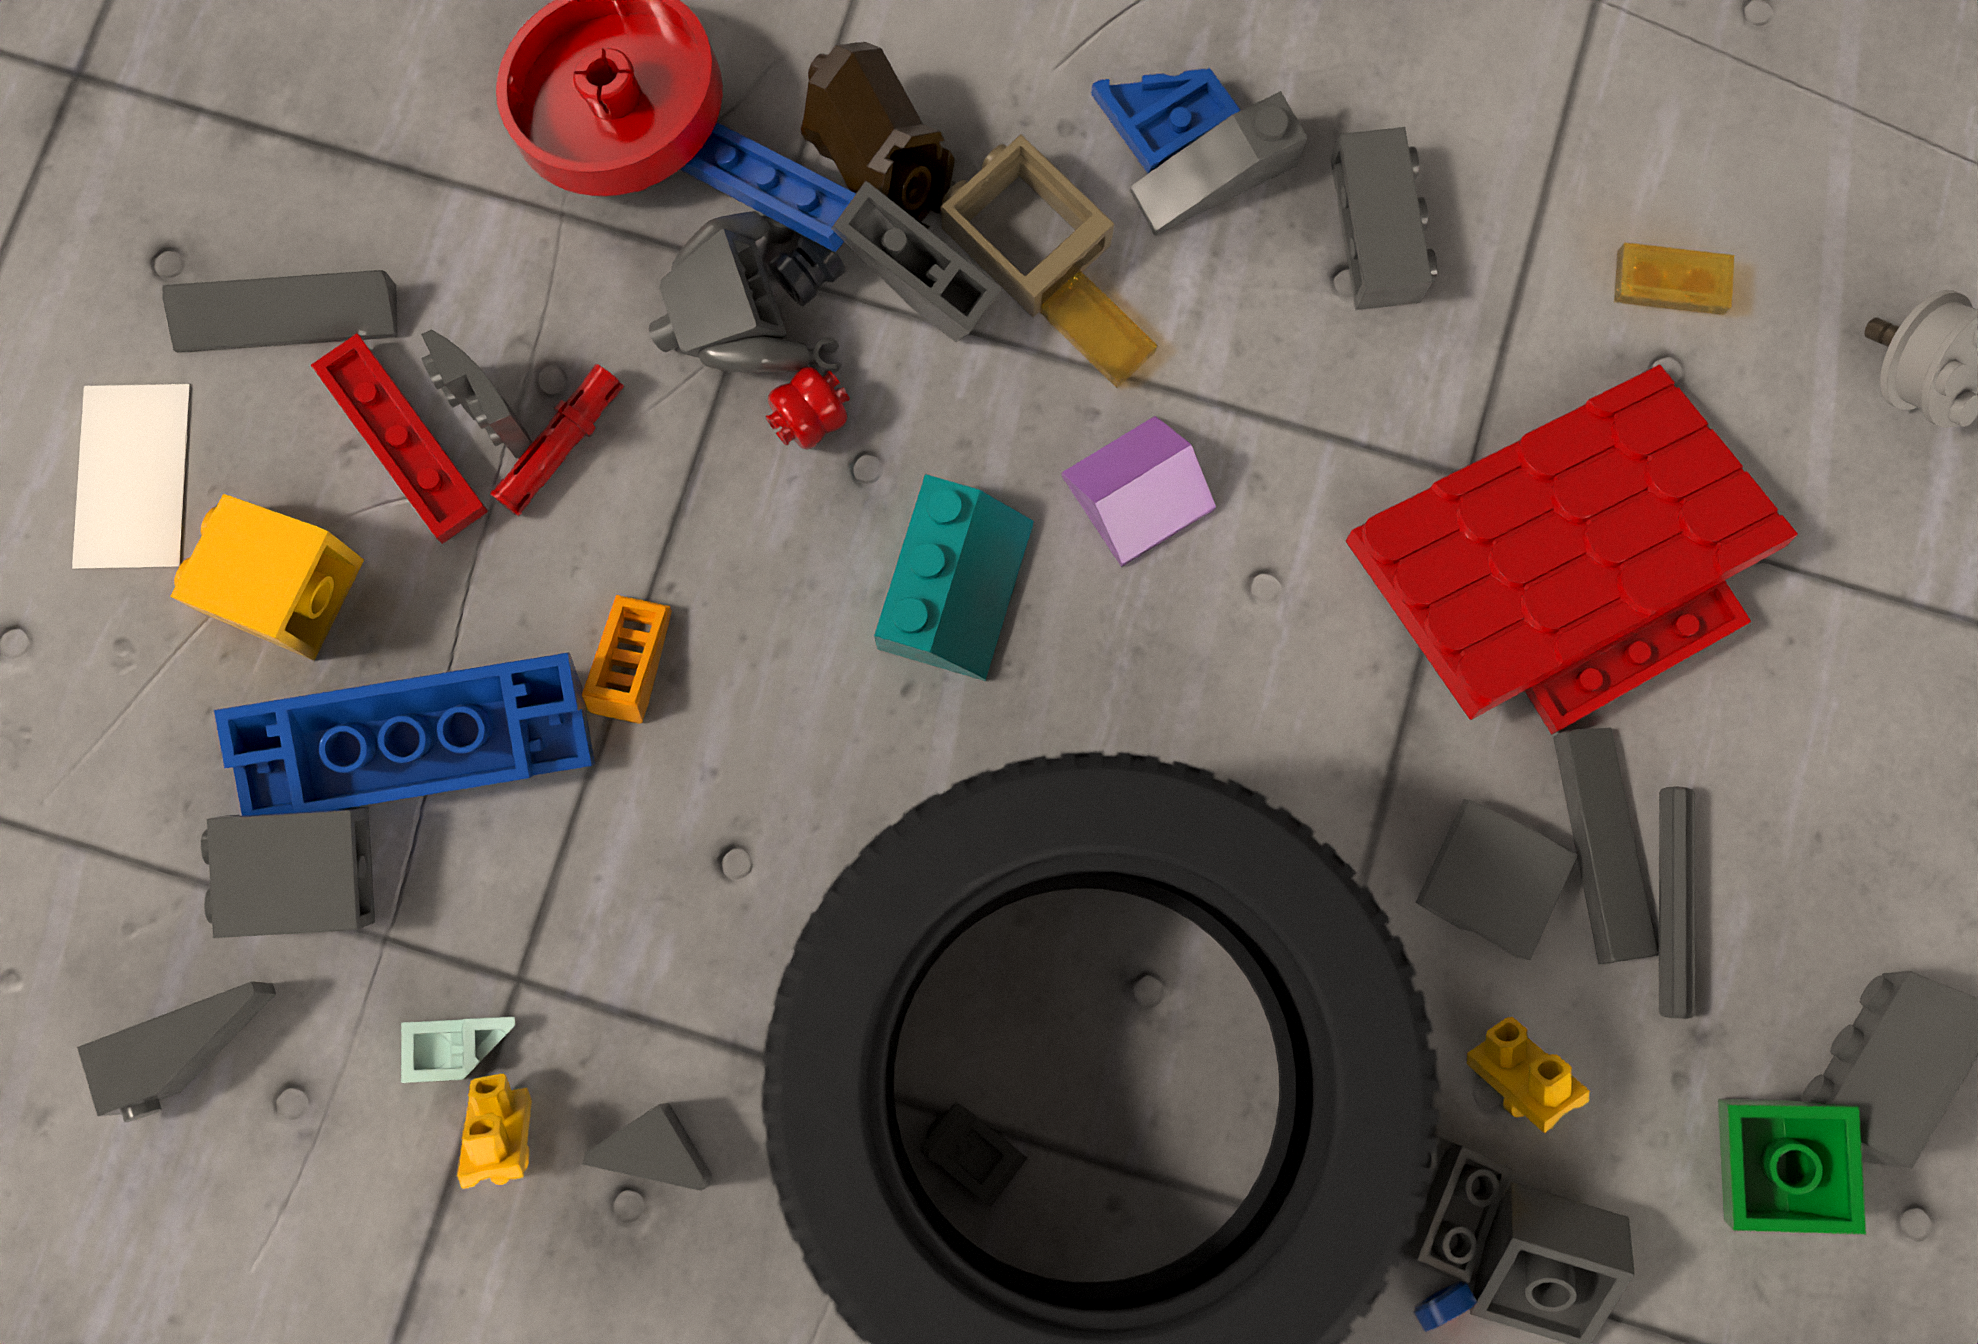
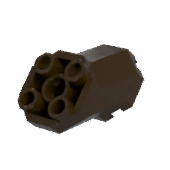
[801,42,955,229]

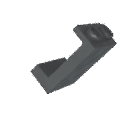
[201,807,375,938]

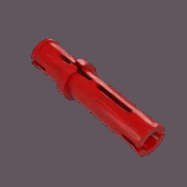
[490,364,624,517]

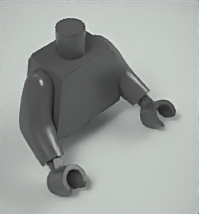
[649,211,842,376]

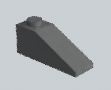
[1129,91,1308,235]
[831,181,1002,342]
[77,981,276,1123]

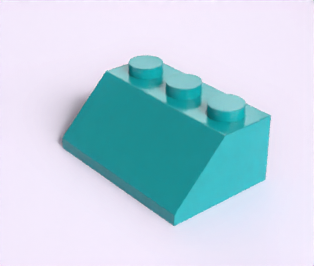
[874,474,1034,681]

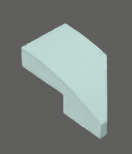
[401,1017,515,1083]

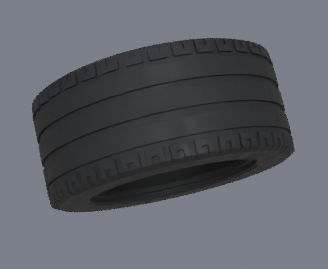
[762,751,1440,1344]

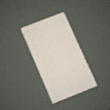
[72,384,190,569]

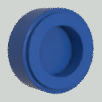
[1413,1281,1477,1332]

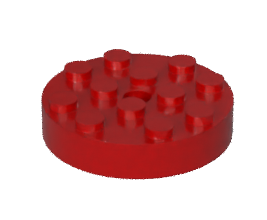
[496,0,723,196]

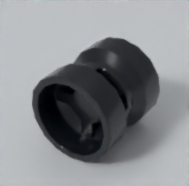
[768,235,846,307]

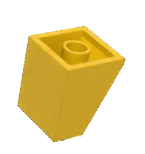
[170,494,364,661]

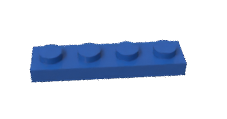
[680,122,856,252]

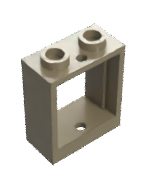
[941,134,1114,317]

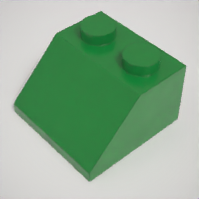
[1718,1099,1866,1235]

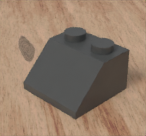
[1470,1182,1634,1344]

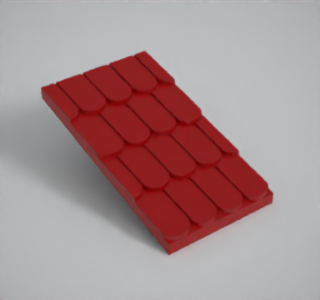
[1345,364,1798,721]

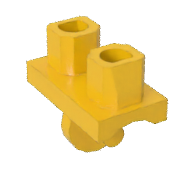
[1467,1017,1590,1133]
[457,1074,532,1189]

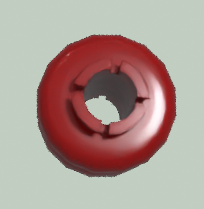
[765,367,850,450]

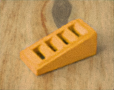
[582,595,672,724]

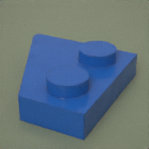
[1091,68,1241,173]

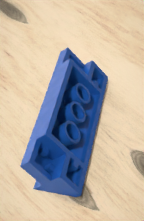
[214,652,595,816]

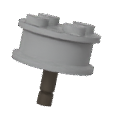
[1864,290,1978,428]

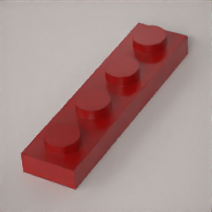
[311,333,489,544]
[1525,580,1752,735]

